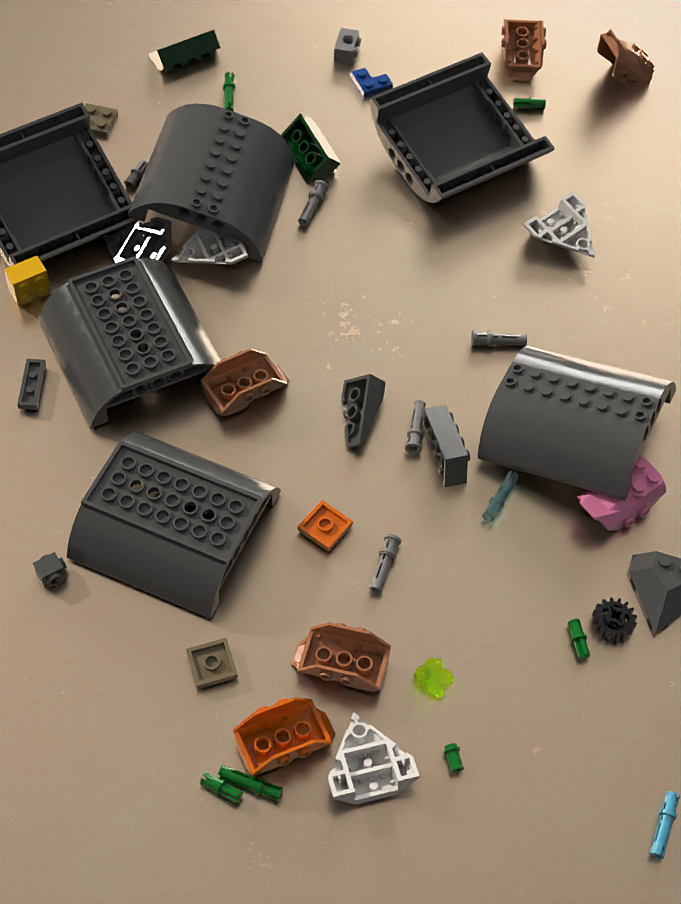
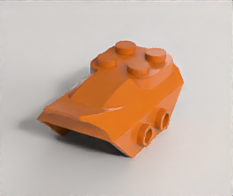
[233,697,336,775]

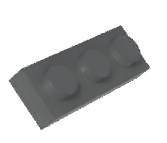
[17,359,46,410]

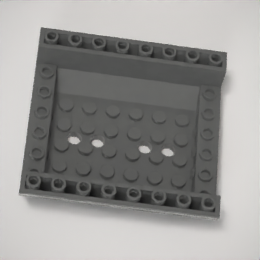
[38,256,221,428]
[67,432,281,619]

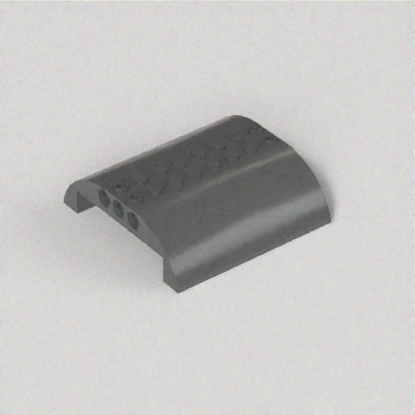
[370,52,555,203]
[0,103,139,267]
[128,103,295,262]
[478,346,676,500]

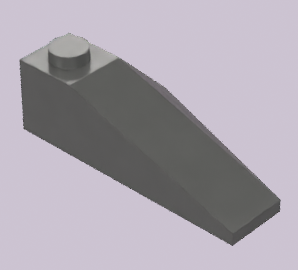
[341,374,386,448]

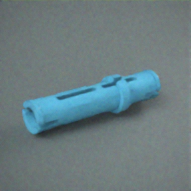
[649,791,680,859]

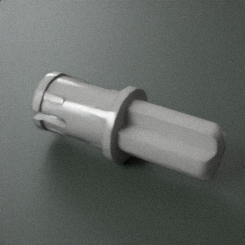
[124,160,148,189]

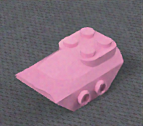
[577,457,666,530]

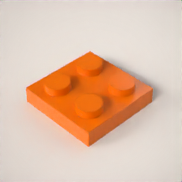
[297,500,353,552]

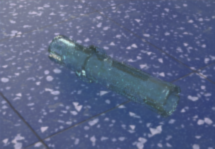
[482,471,519,522]

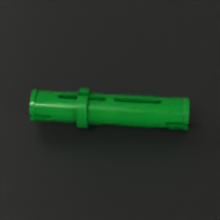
[223,72,236,112]
[217,765,284,801]

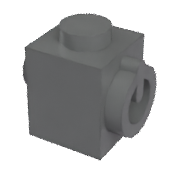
[33,552,67,588]

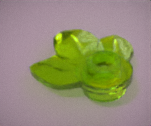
[414,657,454,697]

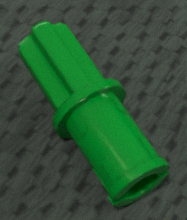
[513,97,546,110]
[567,619,590,660]
[200,772,243,803]

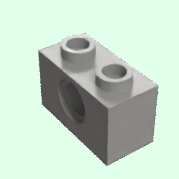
[334,28,362,64]

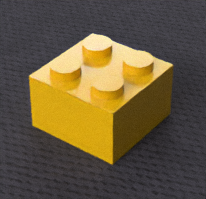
[4,256,51,306]

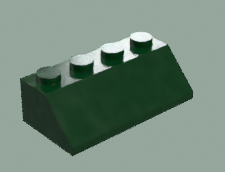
[149,30,221,72]
[281,113,341,182]

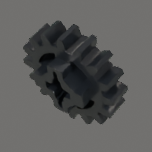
[592,597,637,642]

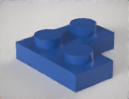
[351,68,393,97]

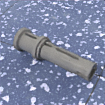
[298,180,329,226]
[471,330,527,347]
[405,400,426,454]
[369,534,402,594]

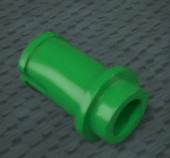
[443,743,464,773]

